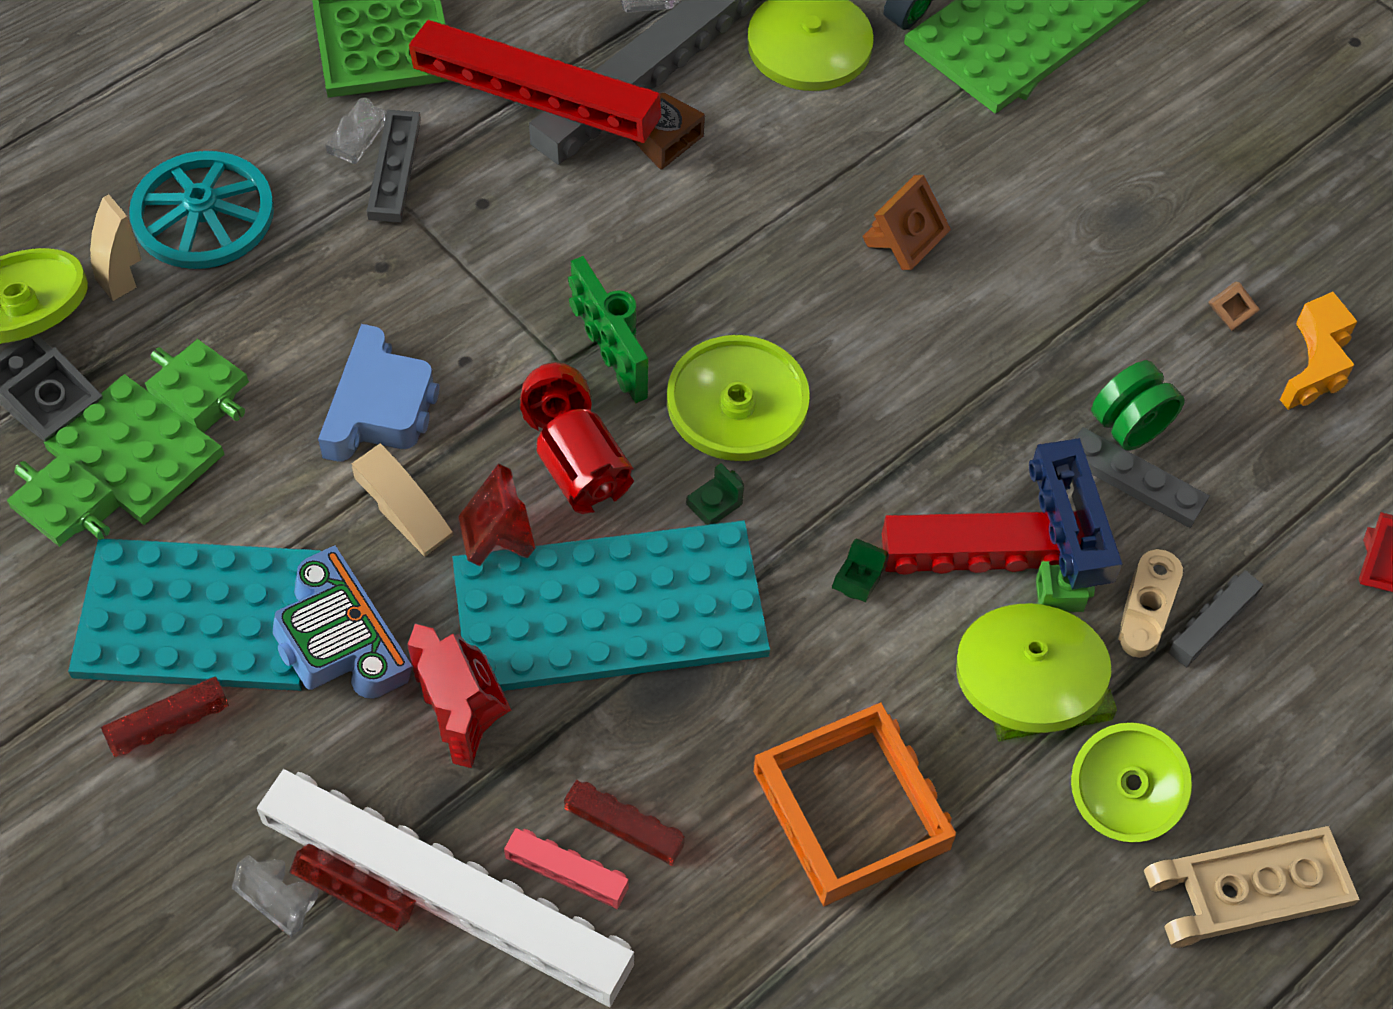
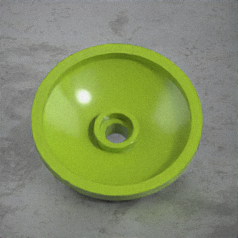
[1071,723,1192,842]

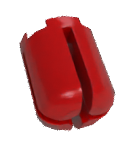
[537,409,634,514]

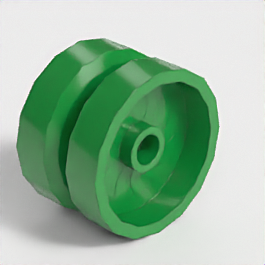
[1091,360,1185,451]

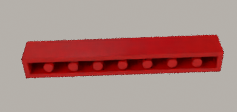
[409,20,661,143]

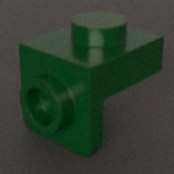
[832,538,888,603]

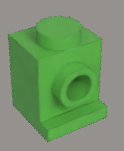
[1036,561,1095,612]

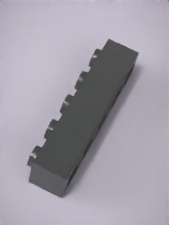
[1169,570,1263,668]

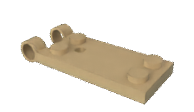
[1144,826,1360,948]

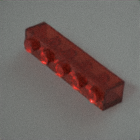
[101,676,229,757]
[564,780,685,866]
[289,843,416,931]

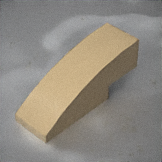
[90,194,142,301]
[351,443,453,557]

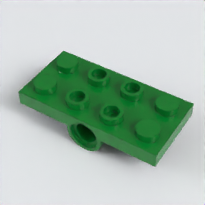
[568,256,648,404]

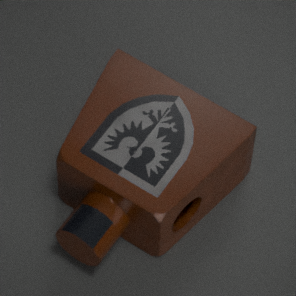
[632,93,705,170]

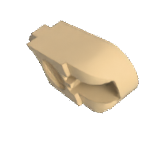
[1118,549,1183,658]

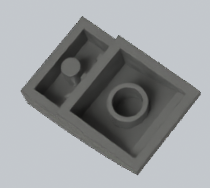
[0,334,103,442]

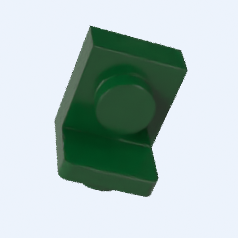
[686,463,744,525]

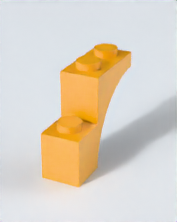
[1280,292,1358,410]

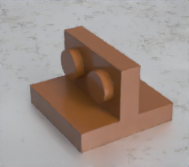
[862,175,951,270]

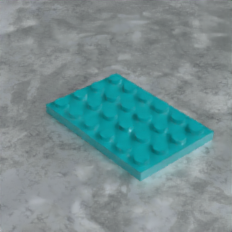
[68,539,321,691]

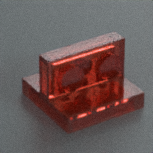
[458,463,536,566]

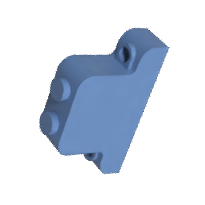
[318,324,439,461]

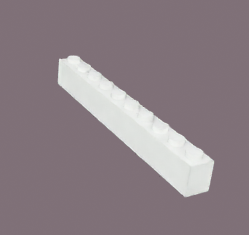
[257,769,634,1007]

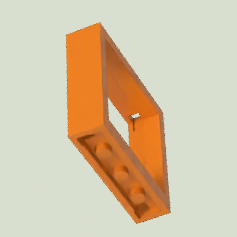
[753,702,956,907]

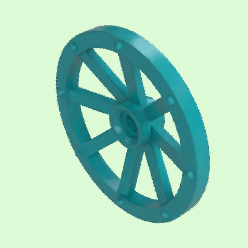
[129,151,274,269]

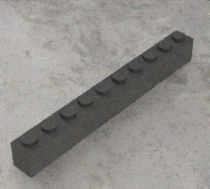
[529,0,762,165]

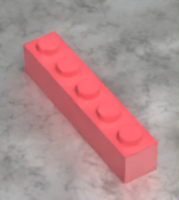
[504,828,629,909]

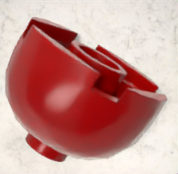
[520,362,592,431]

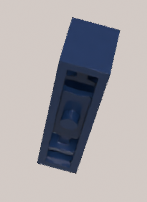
[1029,438,1123,590]

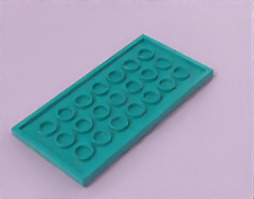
[452,520,770,691]

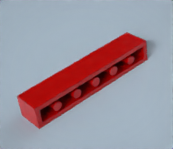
[882,511,1085,575]

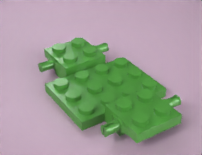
[7,339,249,547]

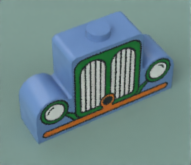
[272,545,412,699]

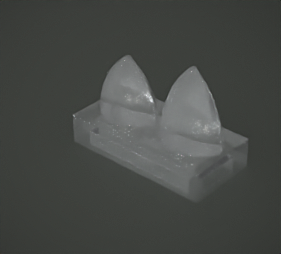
[326,98,387,164]
[232,855,320,937]

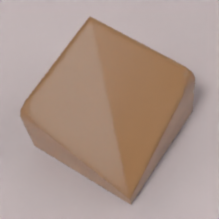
[1208,282,1260,331]

